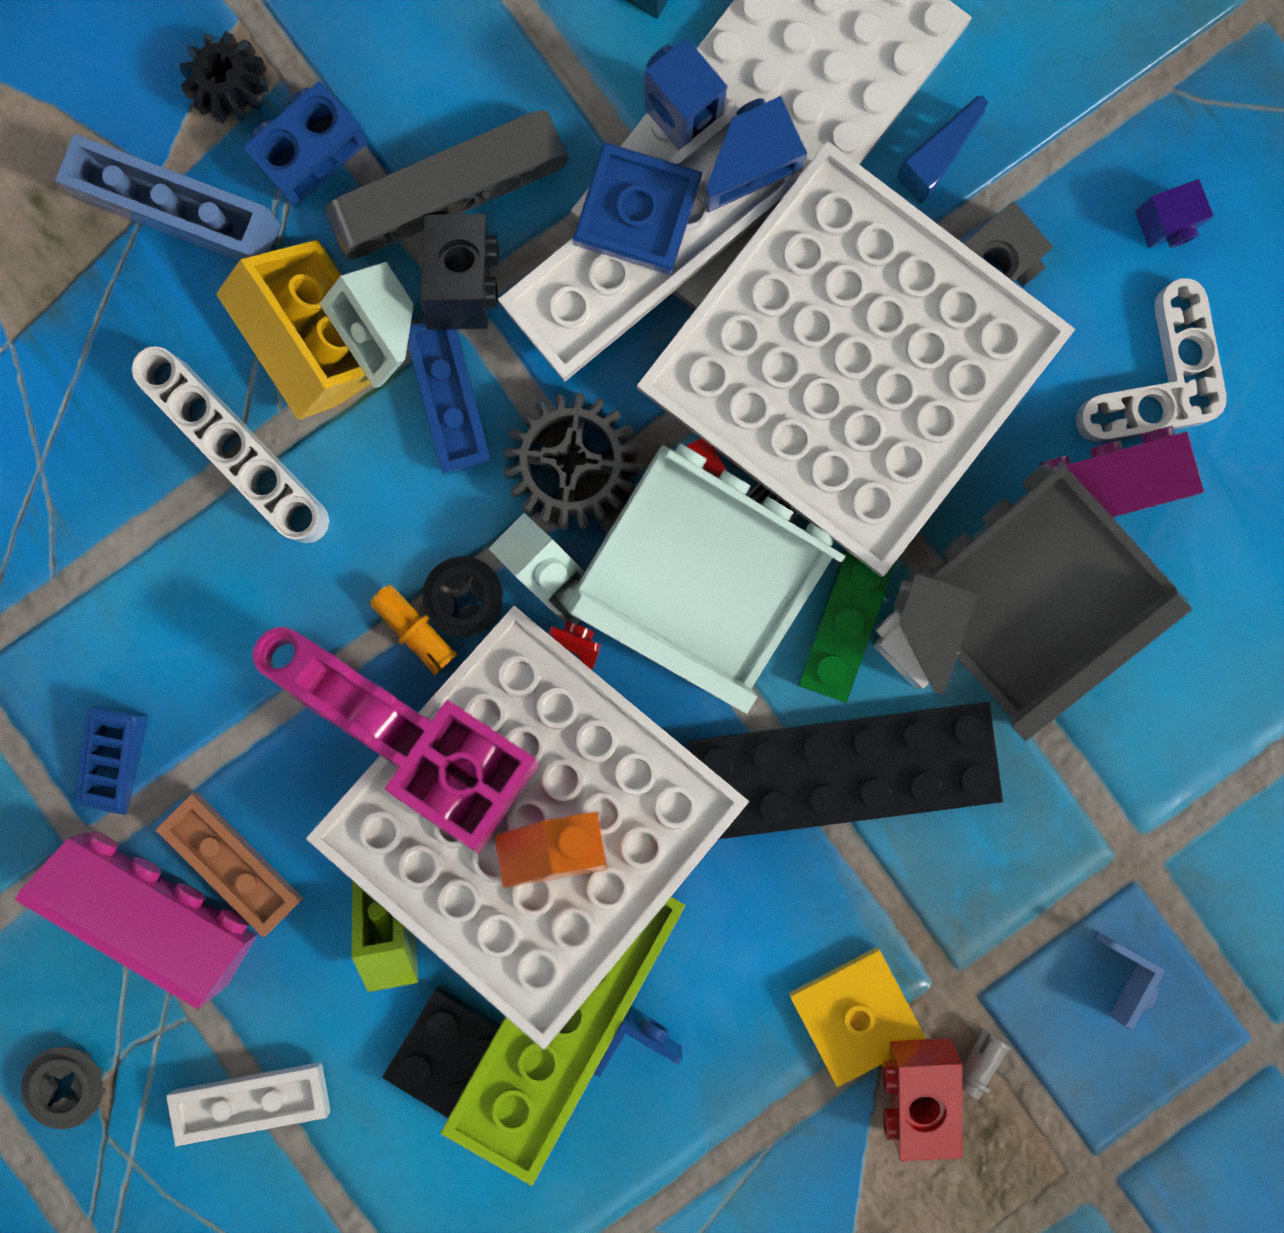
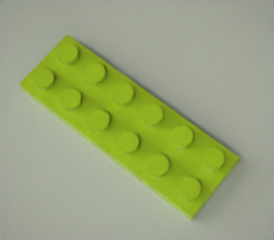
[440,897,686,1186]

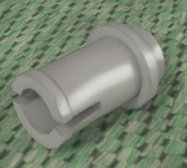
[962,1029,1011,1100]

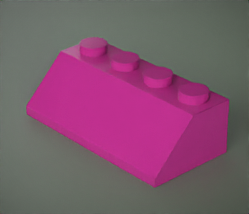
[14,831,258,1009]

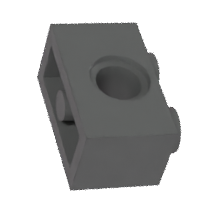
[963,201,1053,288]

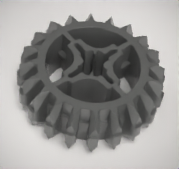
[504,393,640,530]

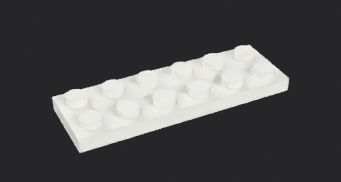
[498,104,798,382]

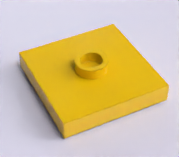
[789,947,926,1088]

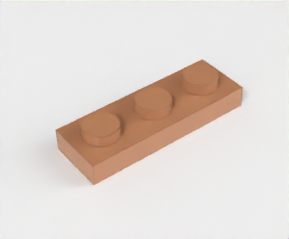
[156,792,304,938]

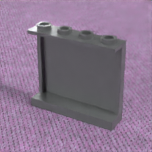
[908,461,1193,742]

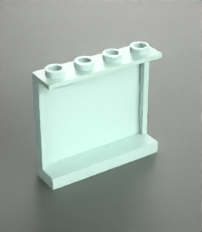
[566,443,845,714]

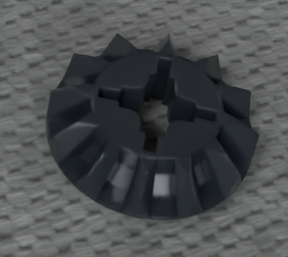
[422,556,504,637]

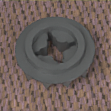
[21,1044,107,1129]

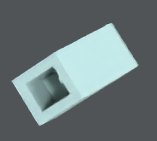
[489,513,585,624]

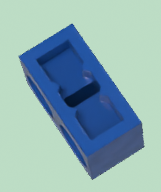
[243,81,368,208]

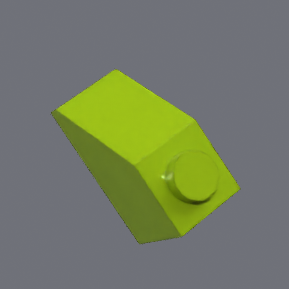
[352,881,418,992]

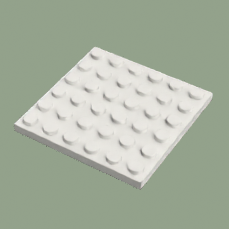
[637,141,1075,577]
[306,606,749,1049]

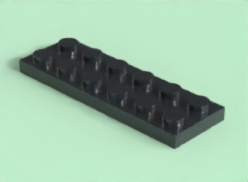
[689,701,1003,839]

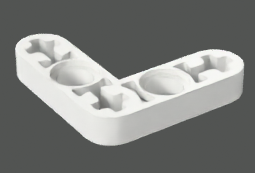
[1076,278,1226,443]

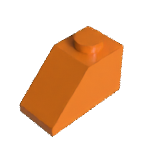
[494,811,608,889]

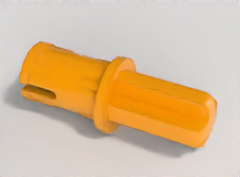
[370,585,458,676]

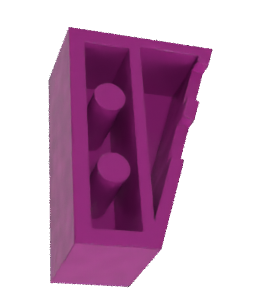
[1039,426,1204,517]

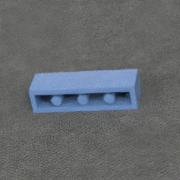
[55,134,281,261]

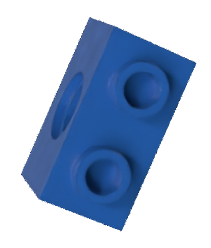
[645,37,728,150]

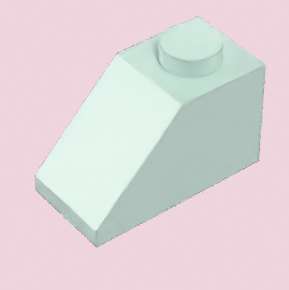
[319,262,414,389]

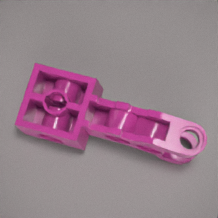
[253,627,539,854]

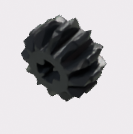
[179,31,269,124]

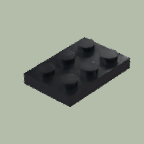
[382,986,501,1118]

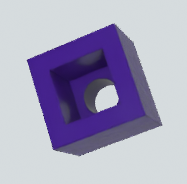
[1135,179,1214,248]

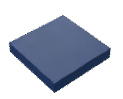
[573,142,703,276]

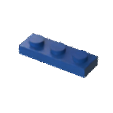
[408,321,493,475]

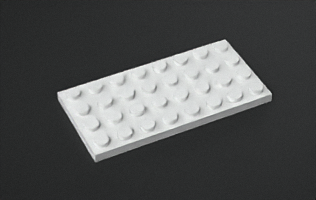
[571,0,972,310]

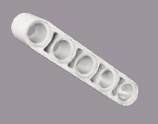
[132,346,329,543]

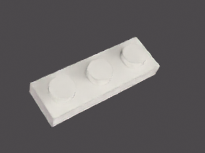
[166,1062,331,1147]

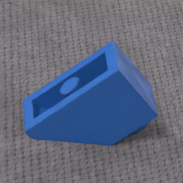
[704,96,807,213]

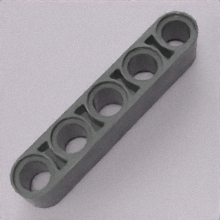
[324,110,569,259]

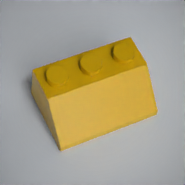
[216,240,371,420]

